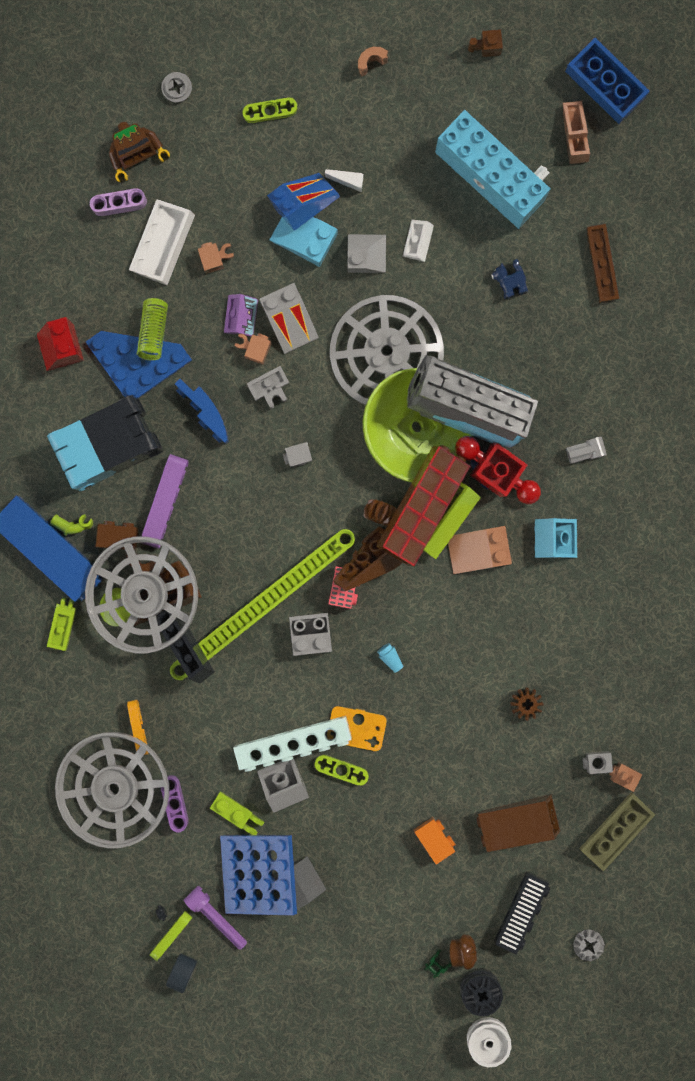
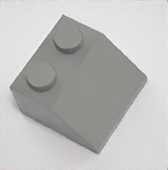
[257,758,309,813]

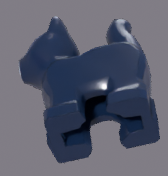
[492,259,528,300]

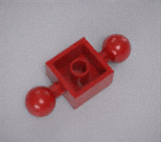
[455,436,541,504]

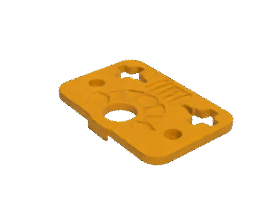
[327,706,386,751]

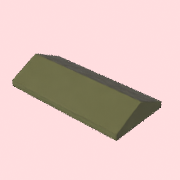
[579,792,655,871]

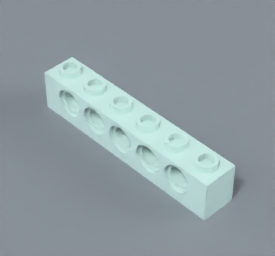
[233,716,352,772]

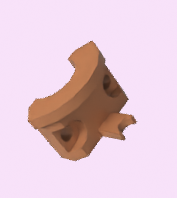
[358,47,388,77]

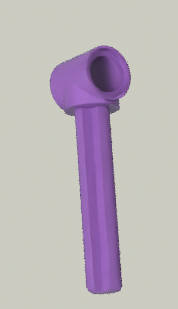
[184,886,247,950]

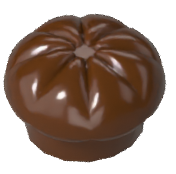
[450,934,477,970]

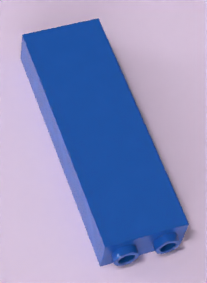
[0,495,103,602]

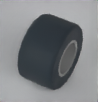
[166,954,197,993]

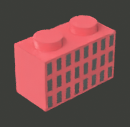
[329,567,360,609]

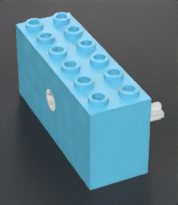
[435,110,551,229]

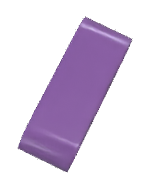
[161,775,189,832]

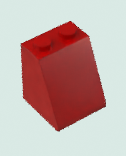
[37,317,84,371]

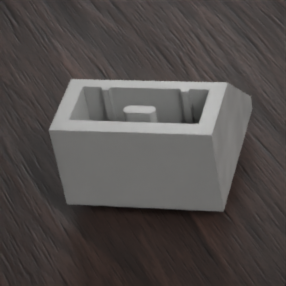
[289,613,332,656]

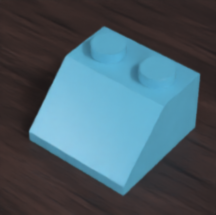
[534,518,577,558]

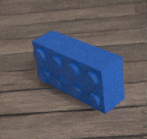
[565,38,650,124]

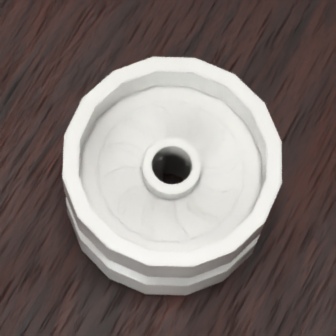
[467,1017,511,1067]

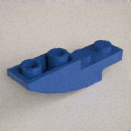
[175,379,229,444]

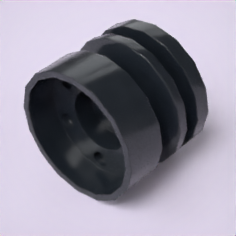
[460,968,503,1017]

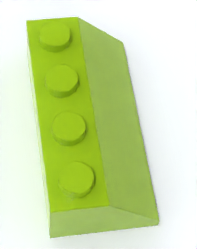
[423,482,481,559]

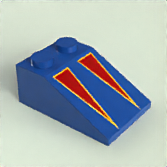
[267,173,340,231]

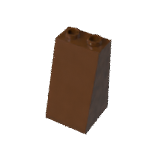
[477,794,560,852]

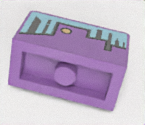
[224,294,258,336]

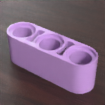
[90,189,147,216]

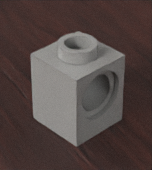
[283,442,313,468]
[583,751,613,774]

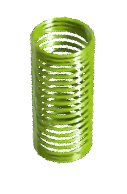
[137,298,168,360]

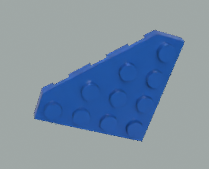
[86,331,192,399]

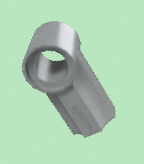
[566,437,607,464]

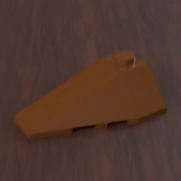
[333,527,402,591]
[134,561,202,626]

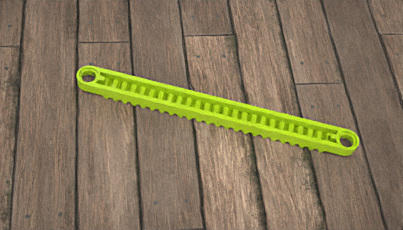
[170,529,355,680]

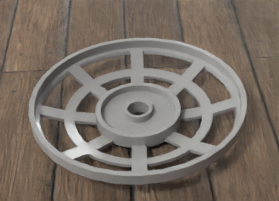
[330,295,444,405]
[85,537,198,653]
[55,732,169,848]

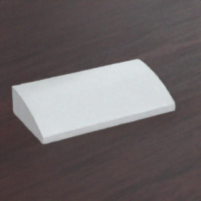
[129,199,195,285]

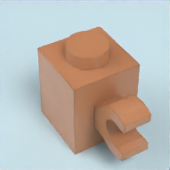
[198,242,234,274]
[235,333,271,365]
[610,762,642,792]

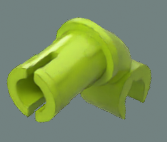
[50,514,93,536]

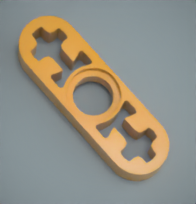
[127,700,148,755]

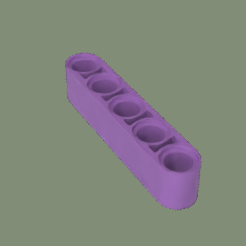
[141,454,189,549]

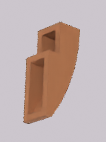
[563,101,590,164]

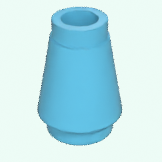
[377,643,403,673]

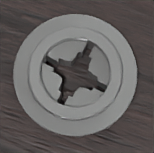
[161,72,192,103]
[573,930,605,962]

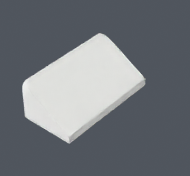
[403,220,434,262]

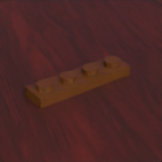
[586,224,619,303]

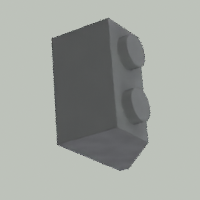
[273,856,326,910]

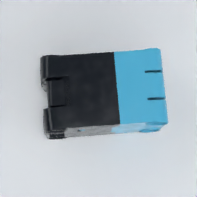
[47,395,164,491]

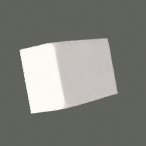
[325,169,363,192]

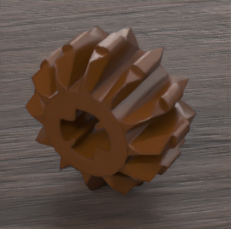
[363,499,397,526]
[510,687,543,721]

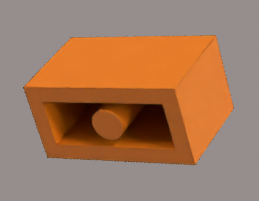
[414,817,456,864]

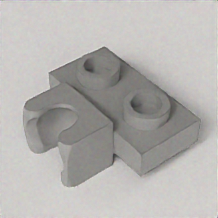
[247,366,289,409]

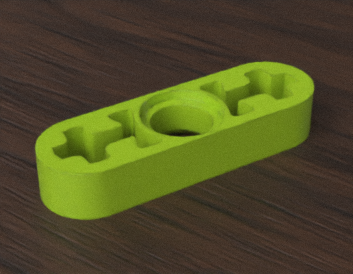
[243,98,297,123]
[315,755,369,786]
[149,911,192,961]

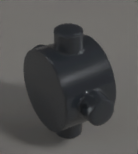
[156,905,168,921]

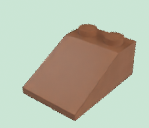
[448,526,512,574]

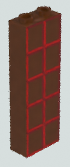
[376,445,470,567]

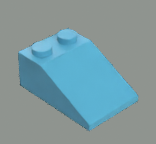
[270,217,338,267]

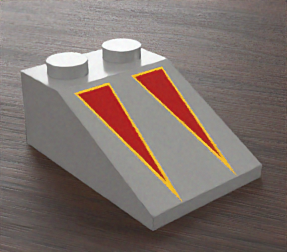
[260,283,319,354]

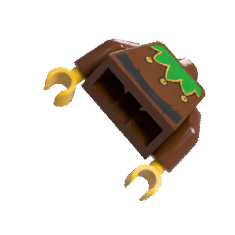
[109,122,170,183]

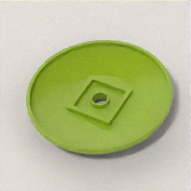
[363,368,474,483]

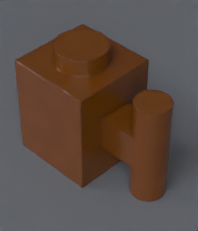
[468,29,503,57]

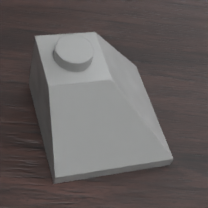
[348,234,386,273]

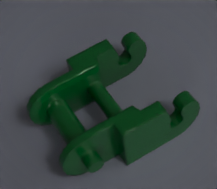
[424,949,452,979]

